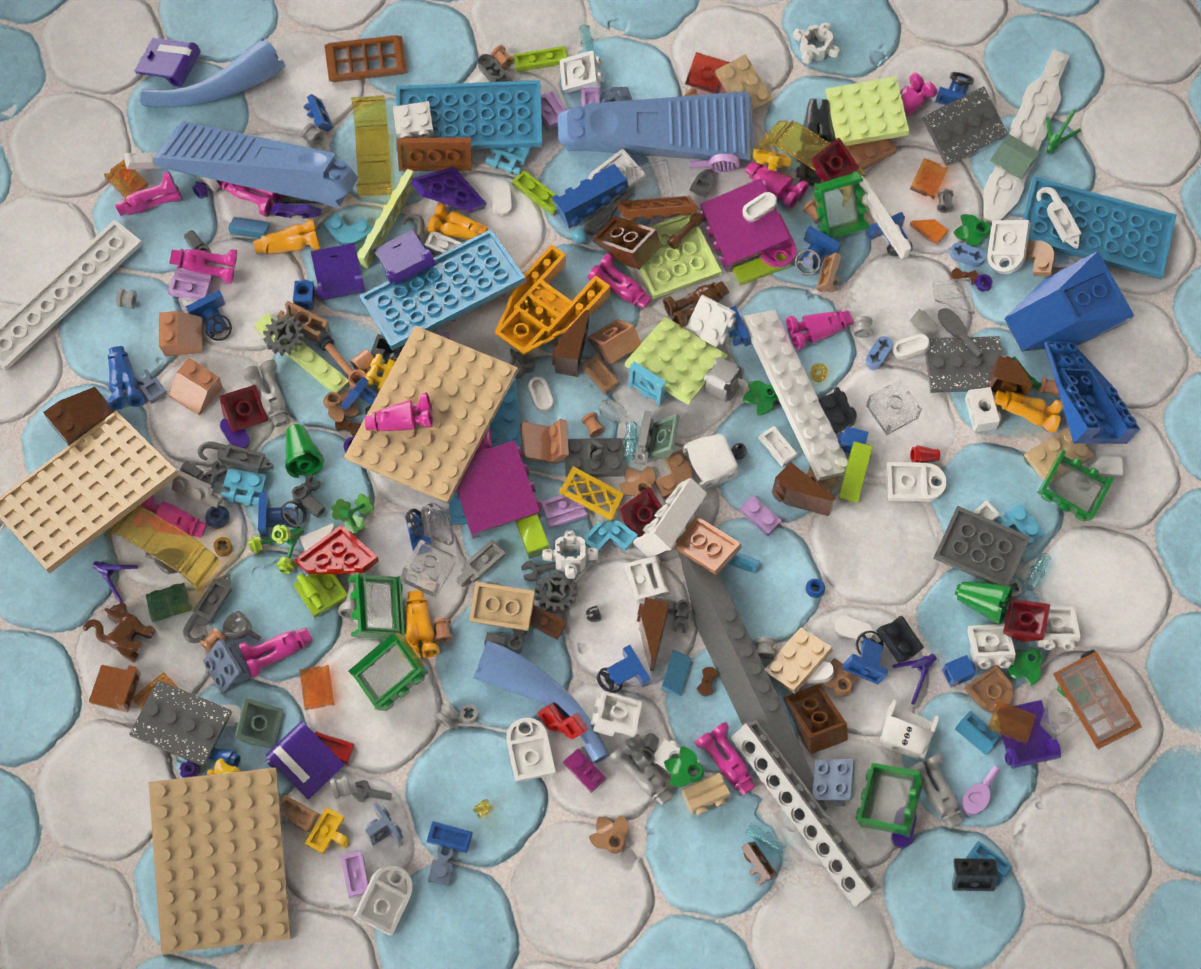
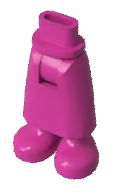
[900,72,938,117]
[744,161,809,209]
[786,310,853,350]
[364,393,433,432]
[133,495,207,538]

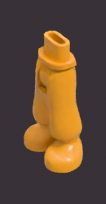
[428,202,495,240]
[253,218,321,255]
[994,390,1062,433]
[402,590,440,659]

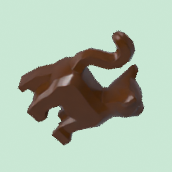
[83,602,156,663]

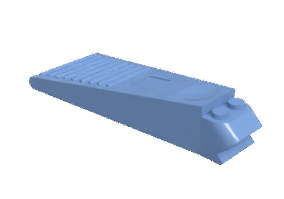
[558,91,754,163]
[153,121,358,208]

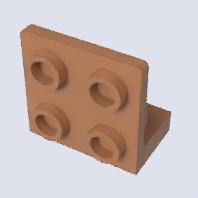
[521,419,569,464]

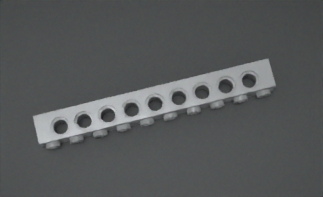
[730,720,881,907]

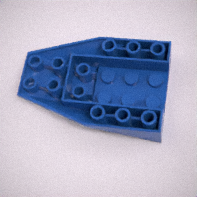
[1004,251,1134,351]
[1044,341,1140,444]

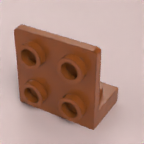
[89,665,141,712]

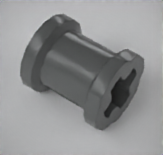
[937,189,954,213]

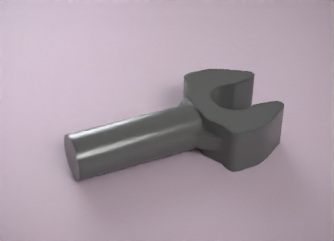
[521,560,557,582]
[352,780,392,802]

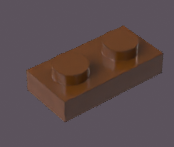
[530,604,567,640]

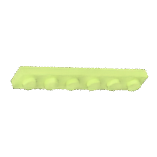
[357,169,416,269]
[254,313,349,394]

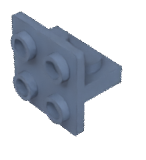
[203,639,251,694]
[812,759,855,806]
[365,802,403,847]

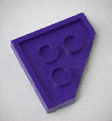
[411,166,487,213]

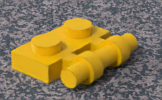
[365,354,396,393]

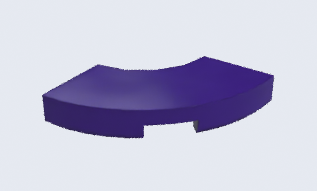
[269,202,322,219]

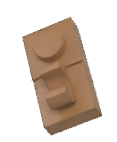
[816,252,841,292]

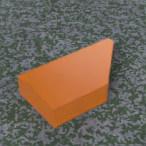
[910,219,949,245]

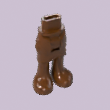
[663,281,729,328]

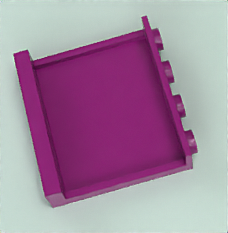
[699,178,791,272]
[456,440,542,539]

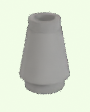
[910,309,939,335]

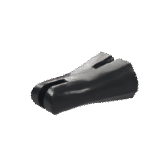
[800,98,836,147]

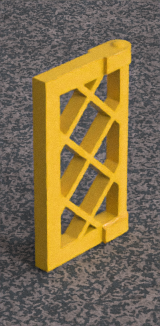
[559,466,624,521]

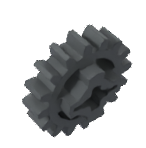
[263,314,305,356]
[535,570,578,614]

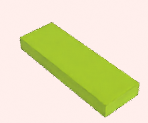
[513,46,568,73]
[512,170,557,216]
[732,254,791,286]
[839,442,873,503]

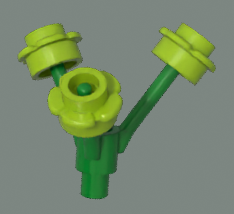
[248,525,304,574]

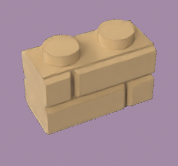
[681,773,730,816]

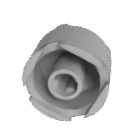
[704,357,744,402]

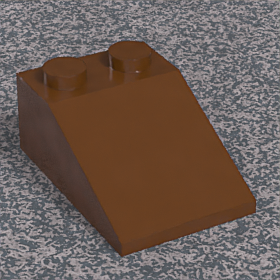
[592,216,662,270]
[552,309,590,377]
[43,387,115,446]
[771,462,836,516]
[637,597,669,671]
[783,684,848,754]

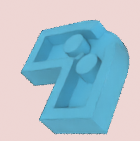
[323,214,373,245]
[583,520,638,553]

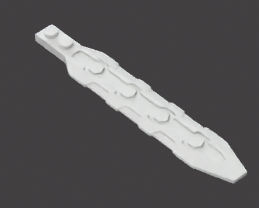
[983,49,1070,223]

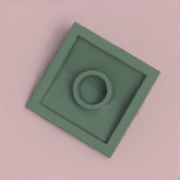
[990,135,1040,179]
[647,414,680,459]
[235,698,283,749]

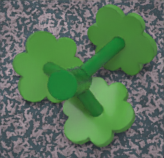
[331,494,374,534]

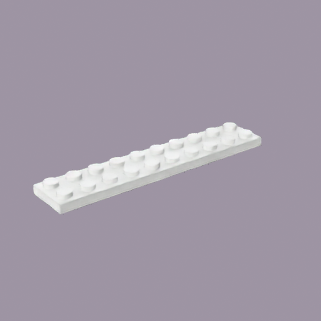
[0,220,142,370]
[742,310,848,481]

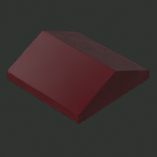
[811,137,859,182]
[219,384,269,433]
[618,487,663,537]
[1003,598,1050,642]

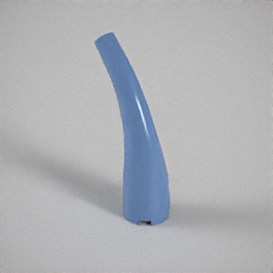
[140,38,286,107]
[473,640,610,763]

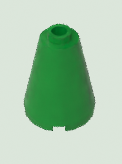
[285,424,324,478]
[955,581,1013,624]

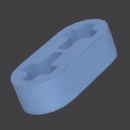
[950,243,986,267]
[865,336,893,370]

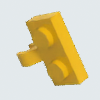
[753,148,791,171]
[305,807,350,855]

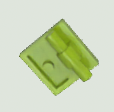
[293,573,347,619]

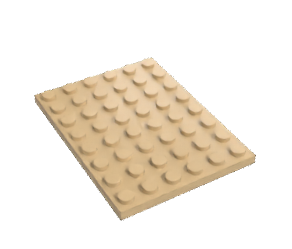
[344,326,519,504]
[0,411,179,574]
[149,768,291,954]

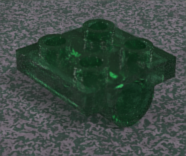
[146,582,193,622]

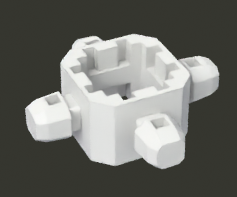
[793,22,840,64]
[543,531,598,579]

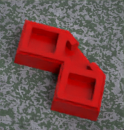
[537,703,589,739]

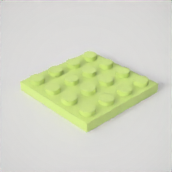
[825,76,909,146]
[639,214,722,300]
[625,317,728,405]

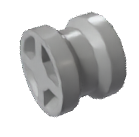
[301,123,324,146]
[116,288,137,309]
[853,316,873,338]
[755,637,775,659]
[434,703,460,729]
[330,775,351,799]

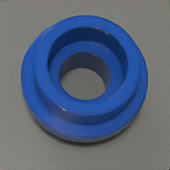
[805,578,825,598]

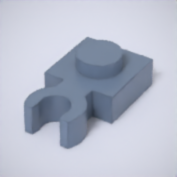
[599,87,632,102]
[135,369,167,404]
[428,846,454,886]

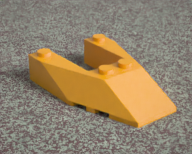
[495,244,610,355]

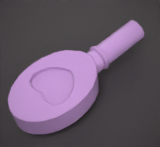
[689,154,740,172]
[961,766,1000,816]

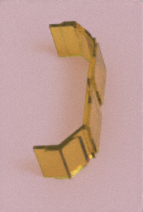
[351,95,392,197]
[759,120,866,207]
[105,505,220,592]

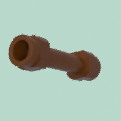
[667,212,704,249]

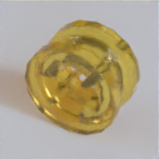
[810,363,828,382]
[473,799,494,819]

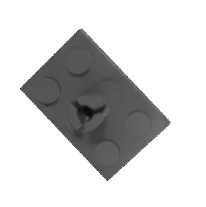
[565,438,624,477]

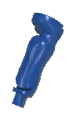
[108,346,145,410]

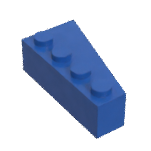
[552,164,629,229]

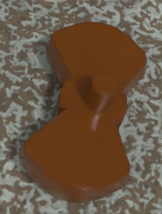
[950,267,978,285]
[335,417,361,437]
[696,667,718,696]

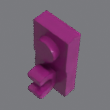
[563,748,606,793]

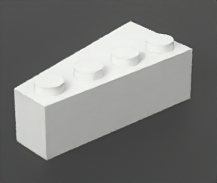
[633,478,707,558]

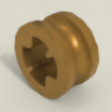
[213,537,233,557]

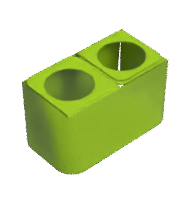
[516,515,550,559]

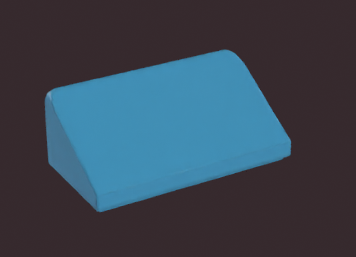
[228,217,270,239]
[727,553,760,574]
[661,650,692,696]
[955,711,1002,755]
[966,841,1013,886]

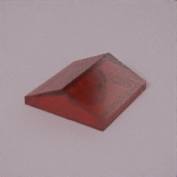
[685,52,730,94]

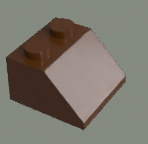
[987,356,1032,395]

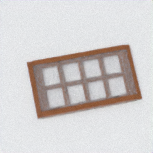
[324,35,407,83]
[1053,652,1142,750]

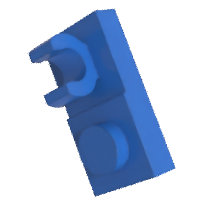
[304,94,333,132]
[729,306,751,347]

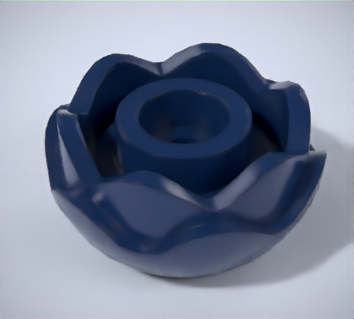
[205,505,230,529]

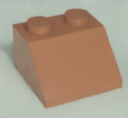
[159,311,203,357]
[587,319,641,364]
[168,358,223,415]

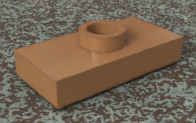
[581,355,620,395]
[280,794,320,833]

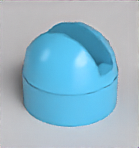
[571,228,587,244]

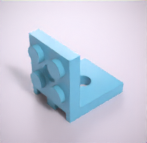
[628,361,669,407]

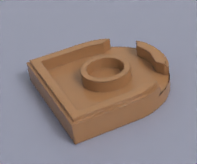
[964,665,1013,713]

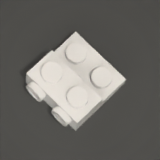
[560,51,604,94]
[393,101,434,138]
[685,295,736,347]
[1037,607,1081,651]
[967,624,1016,669]
[590,691,642,737]

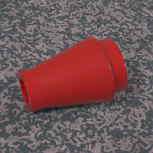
[910,445,940,463]

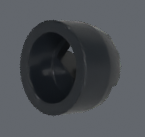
[731,443,747,460]
[586,605,601,622]

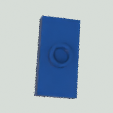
[427,821,473,853]

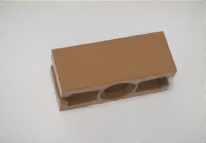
[278,301,330,343]

